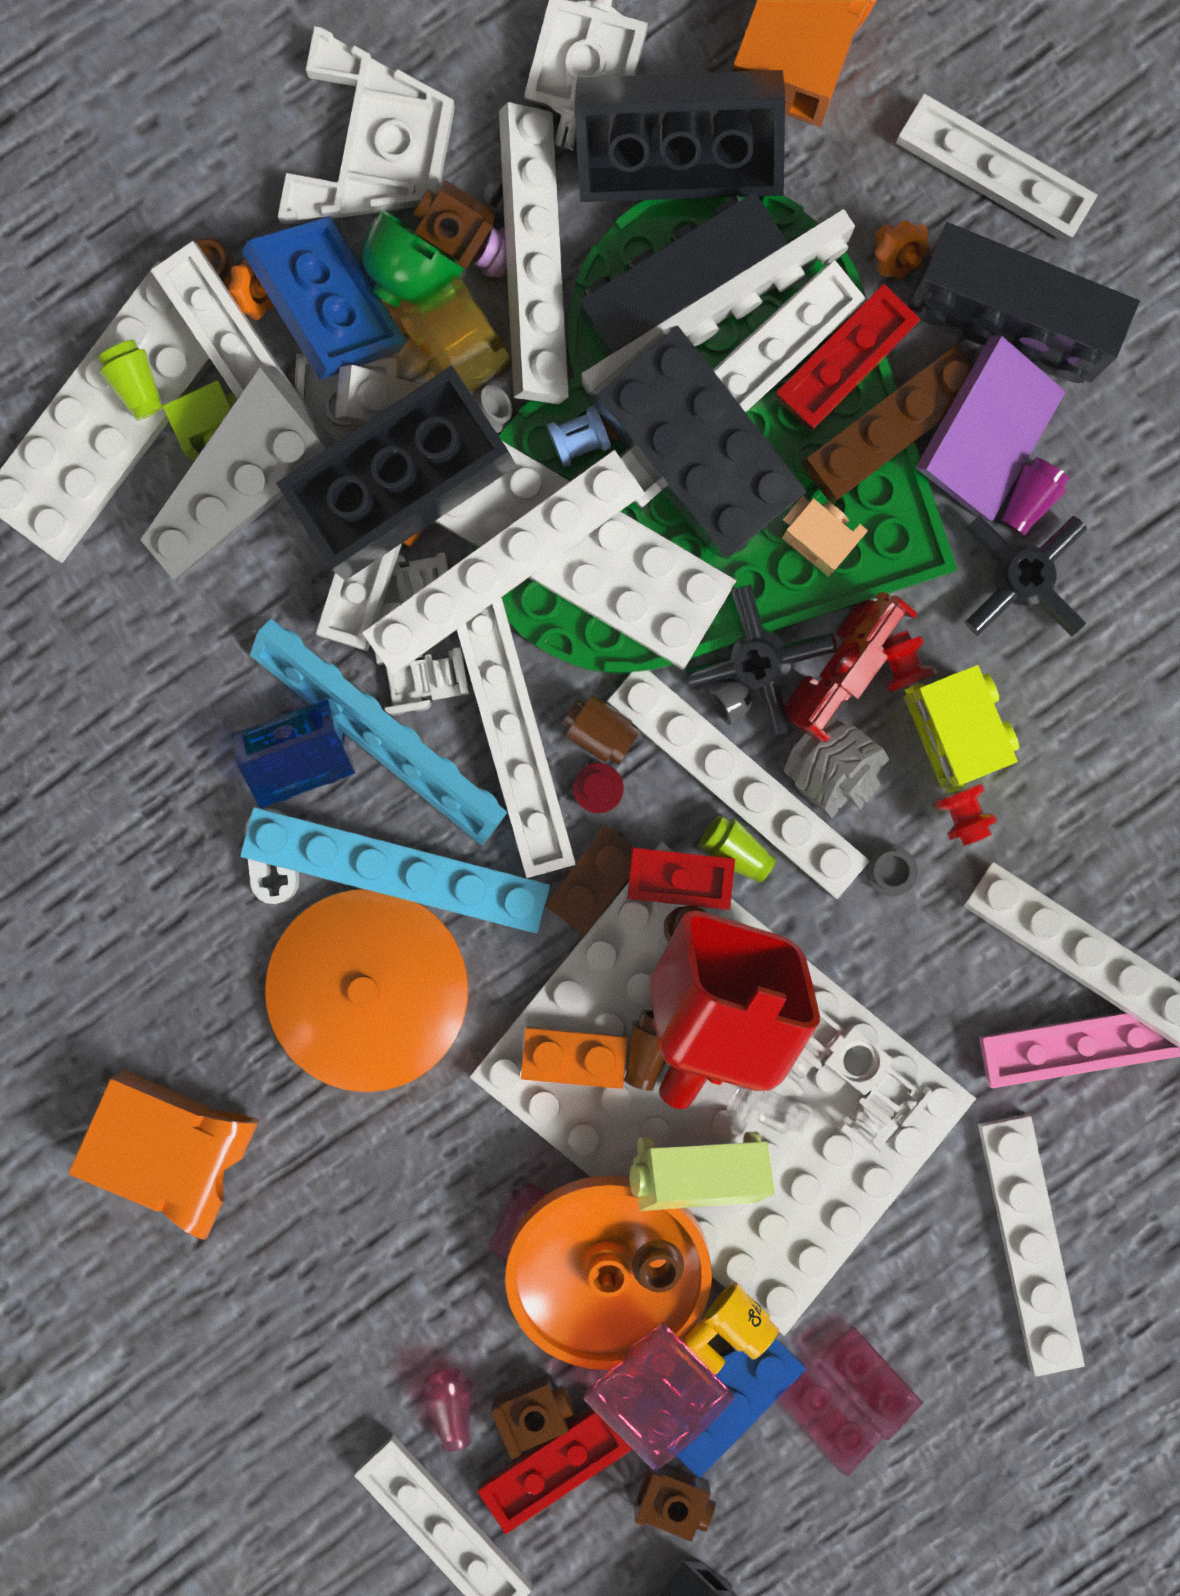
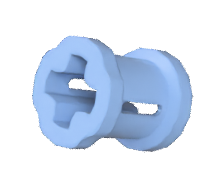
[546,405,611,468]

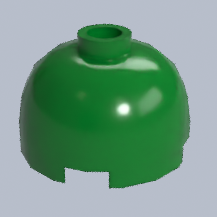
[362,210,465,308]

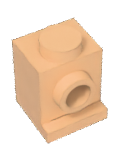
[782,497,868,577]

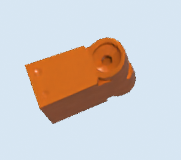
[732,0,877,127]
[68,1070,259,1240]

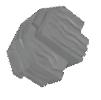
[783,716,889,818]

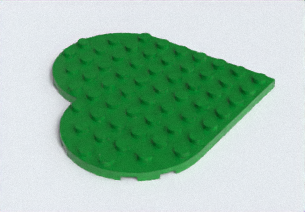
[472,196,958,674]

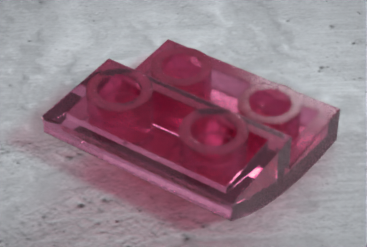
[583,1323,735,1472]
[776,1327,923,1476]

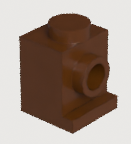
[412,179,496,268]
[491,1374,574,1460]
[634,1458,716,1542]

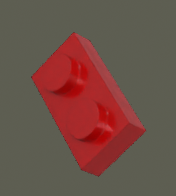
[627,848,735,910]

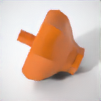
[875,220,930,280]
[223,258,275,321]

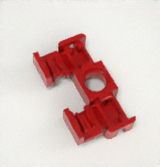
[784,592,917,742]

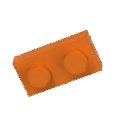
[521,1026,628,1089]

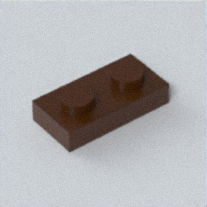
[545,825,635,936]

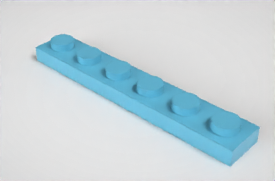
[250,619,507,846]
[240,807,550,934]

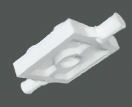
[524,0,648,151]

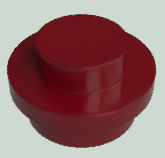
[573,763,624,814]

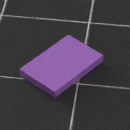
[916,335,1066,522]

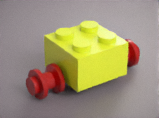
[882,630,1019,846]

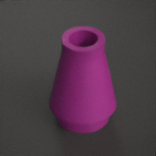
[1000,457,1070,536]

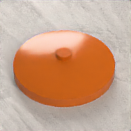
[265,889,469,1092]
[505,1176,712,1370]

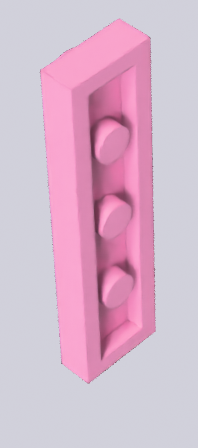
[979,1012,1180,1088]

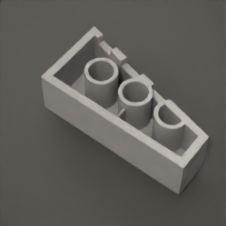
[140,366,336,580]

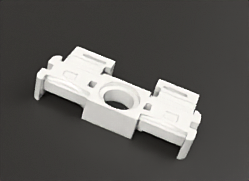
[375,553,470,716]
[782,997,933,1159]

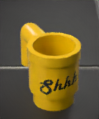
[682,1282,779,1376]

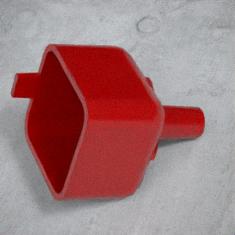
[649,911,820,1110]

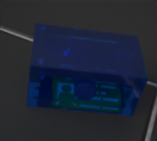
[232,699,356,808]

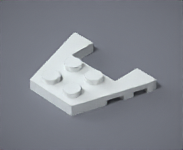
[278,26,455,225]

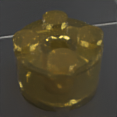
[400,275,512,393]

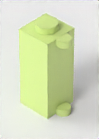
[629,1131,775,1211]

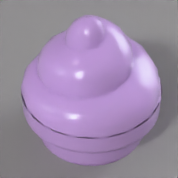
[473,227,507,278]

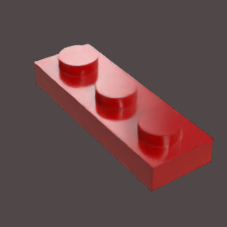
[775,284,920,432]
[477,1401,634,1535]

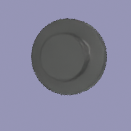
[866,846,918,896]

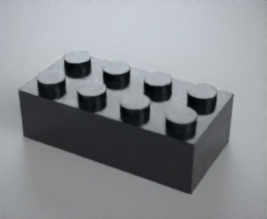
[575,70,785,202]
[907,221,1140,383]
[586,325,806,559]
[276,365,517,581]

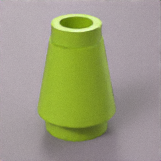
[97,339,163,421]
[698,815,776,883]

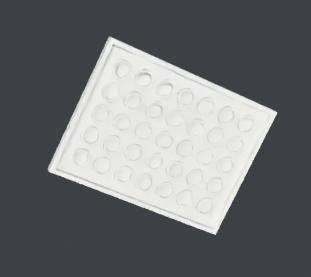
[470,842,976,1336]

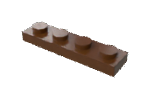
[801,345,973,504]

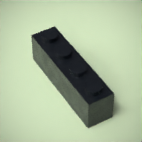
[580,192,788,357]

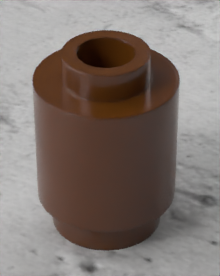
[562,695,640,765]

